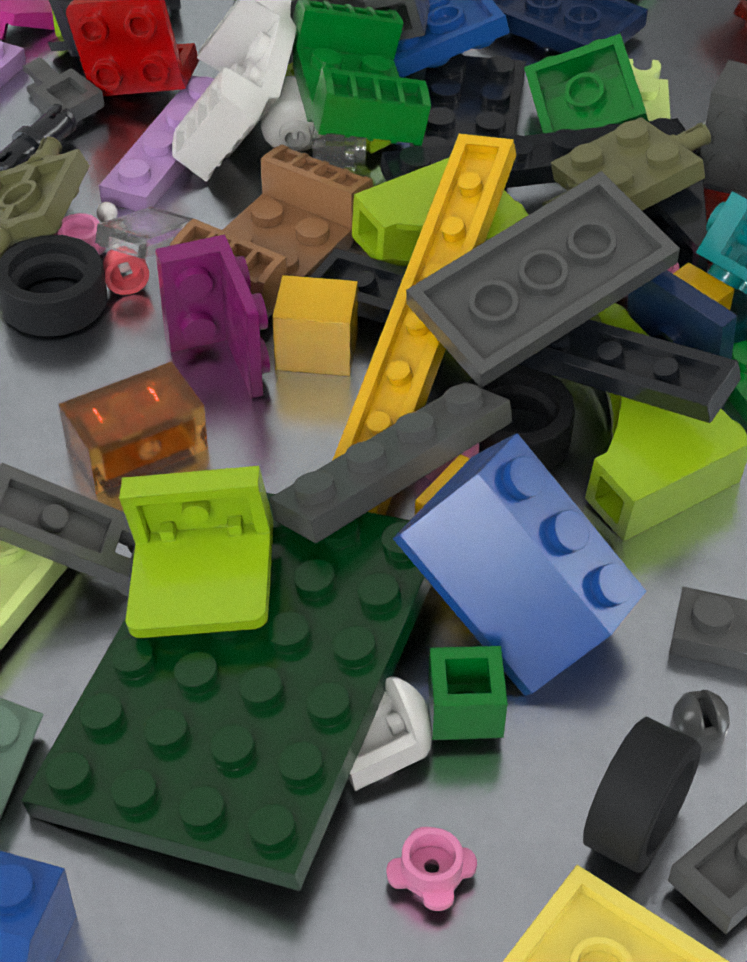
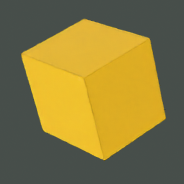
[272,275,358,376]

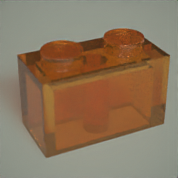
[58,361,208,494]

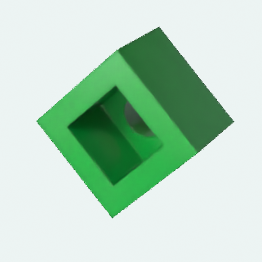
[428,646,508,740]

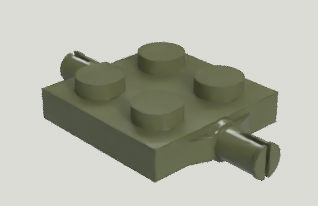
[542,117,711,211]
[0,136,90,258]

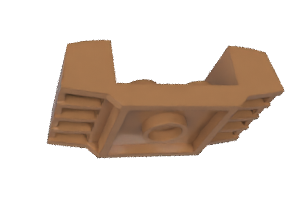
[170,144,373,317]

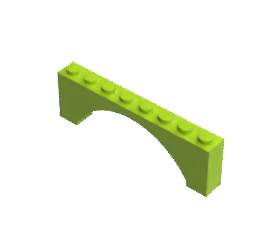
[352,157,747,542]

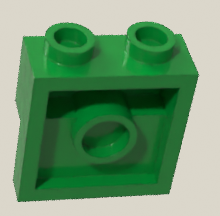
[524,33,649,133]

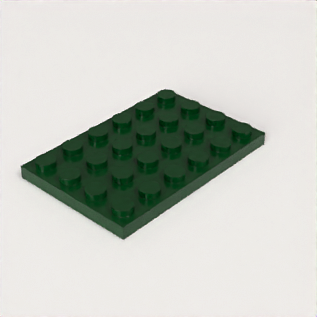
[21,492,431,891]

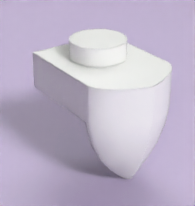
[348,677,432,791]

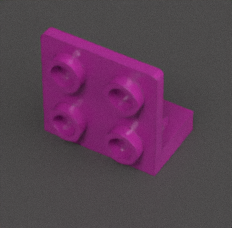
[155,234,270,399]

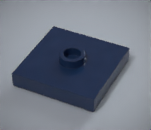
[627,270,737,359]

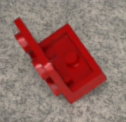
[66,0,199,96]

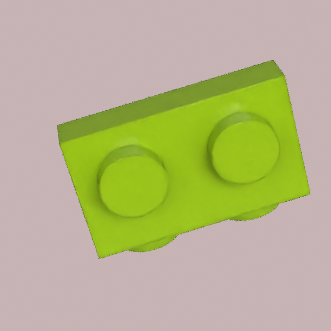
[119,466,274,638]

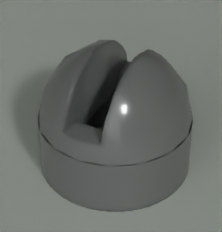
[670,689,730,753]

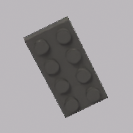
[406,171,680,388]

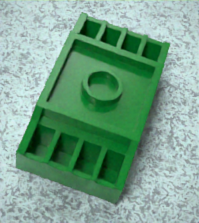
[292,0,431,147]

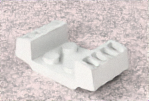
[172,0,297,182]

